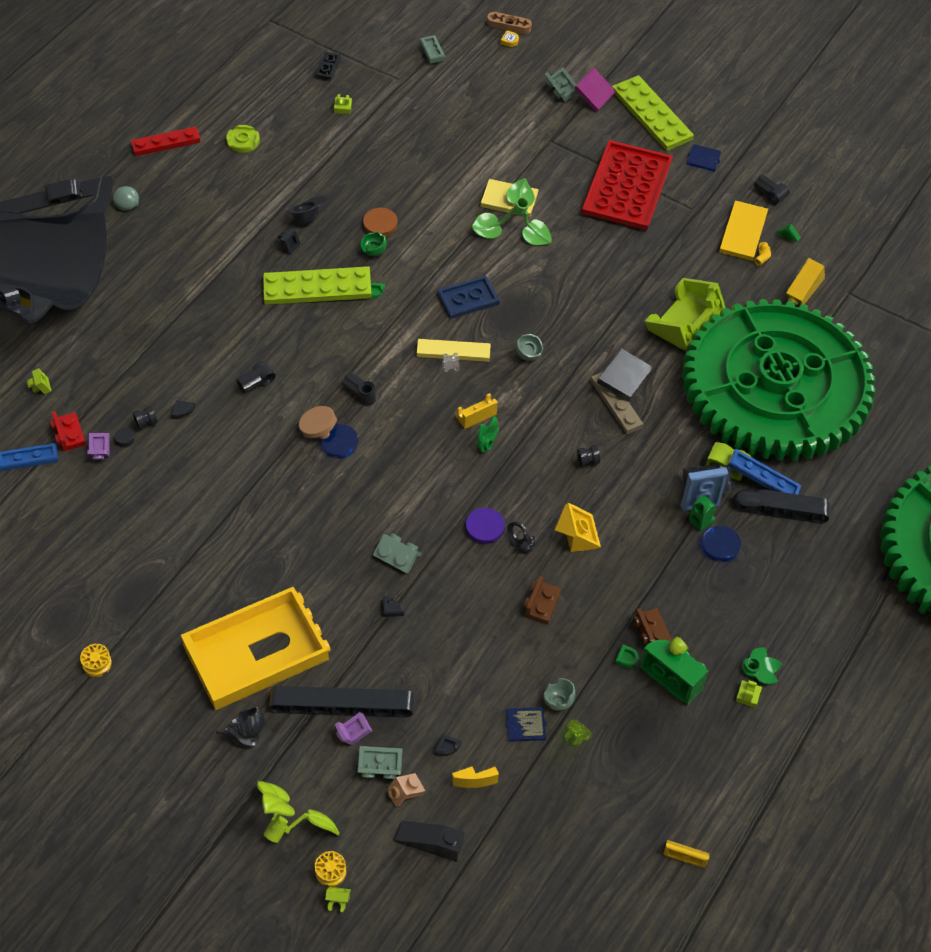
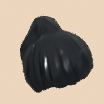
[216,707,265,748]

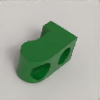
[689,495,716,531]

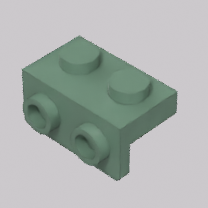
[545,67,578,102]
[373,533,422,573]
[357,746,403,779]

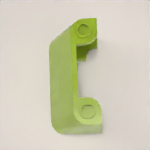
[645,278,725,351]

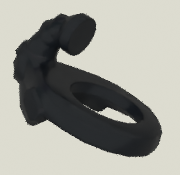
[507,521,535,552]

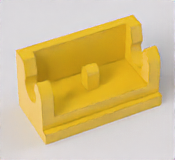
[455,393,498,429]

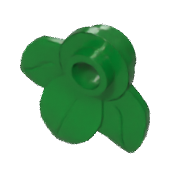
[476,416,499,453]
[742,647,782,685]

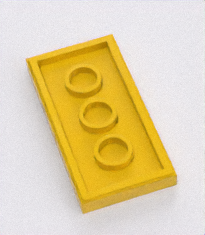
[719,201,768,261]

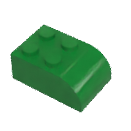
[640,640,709,706]

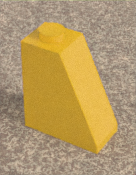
[786,258,825,306]

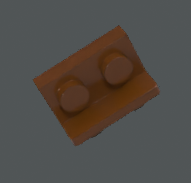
[523,576,562,625]
[633,608,672,646]

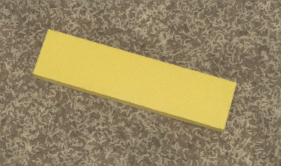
[417,339,490,362]

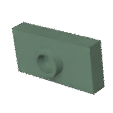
[420,35,445,63]

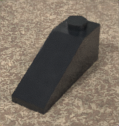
[395,821,465,862]

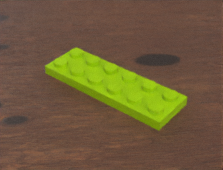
[612,75,694,151]
[264,267,372,305]

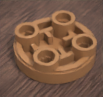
[299,406,337,439]

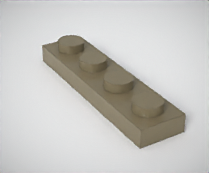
[591,372,643,435]

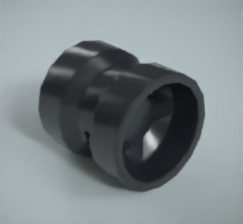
[133,406,158,430]
[577,445,600,467]

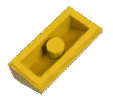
[663,840,709,868]

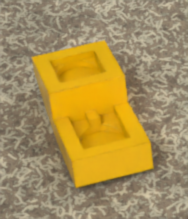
[452,767,499,788]

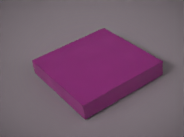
[574,68,616,112]

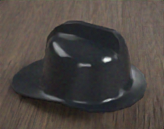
[287,196,326,226]

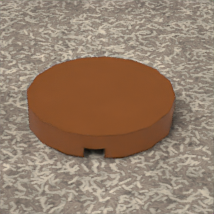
[363,208,398,236]

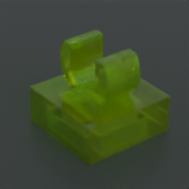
[565,719,593,746]

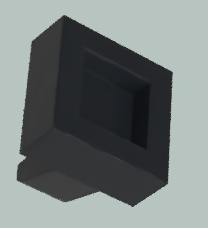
[277,229,301,254]

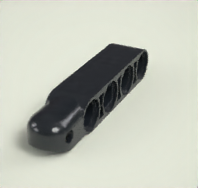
[734,490,830,524]

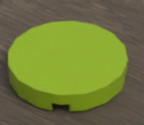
[226,125,260,153]

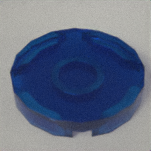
[321,424,358,458]
[702,526,741,562]

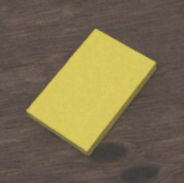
[481,179,538,217]

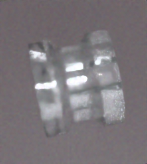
[443,353,459,372]

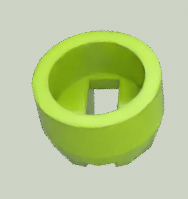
[670,636,688,655]

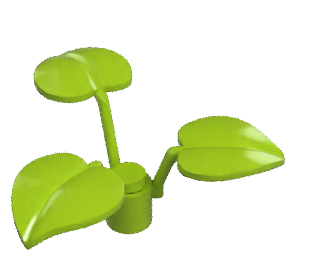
[257,781,339,843]

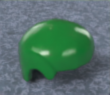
[361,231,387,257]

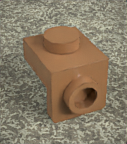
[387,773,425,807]

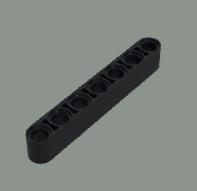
[268,686,414,717]

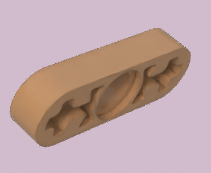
[487,12,532,34]

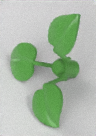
[472,178,552,246]

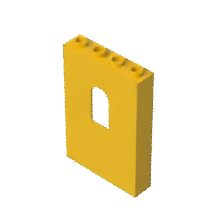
[181,587,331,711]

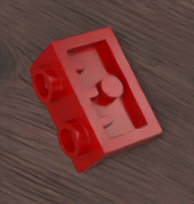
[50,411,86,451]

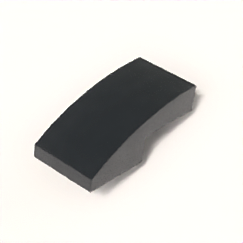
[316,51,341,79]

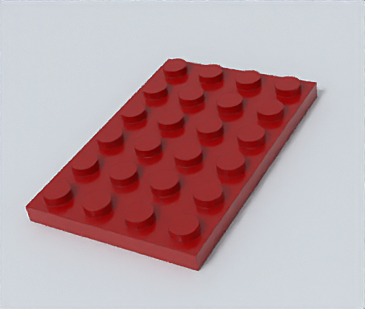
[582,140,673,231]

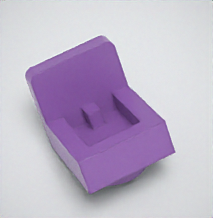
[87,433,110,460]
[335,712,372,745]

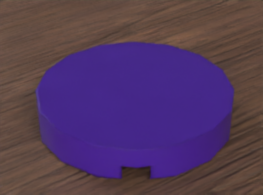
[466,508,505,544]

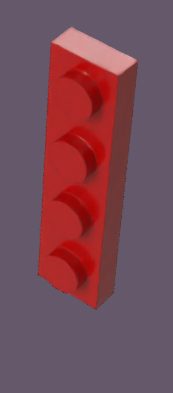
[131,127,201,157]

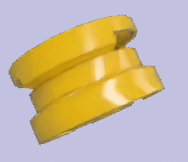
[80,644,112,677]
[315,851,346,887]

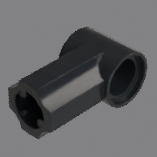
[754,174,790,205]
[236,361,276,393]
[342,372,376,406]

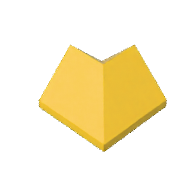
[555,503,601,552]

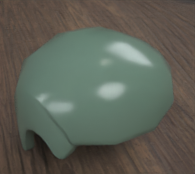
[113,186,140,211]
[516,334,543,361]
[543,678,575,711]

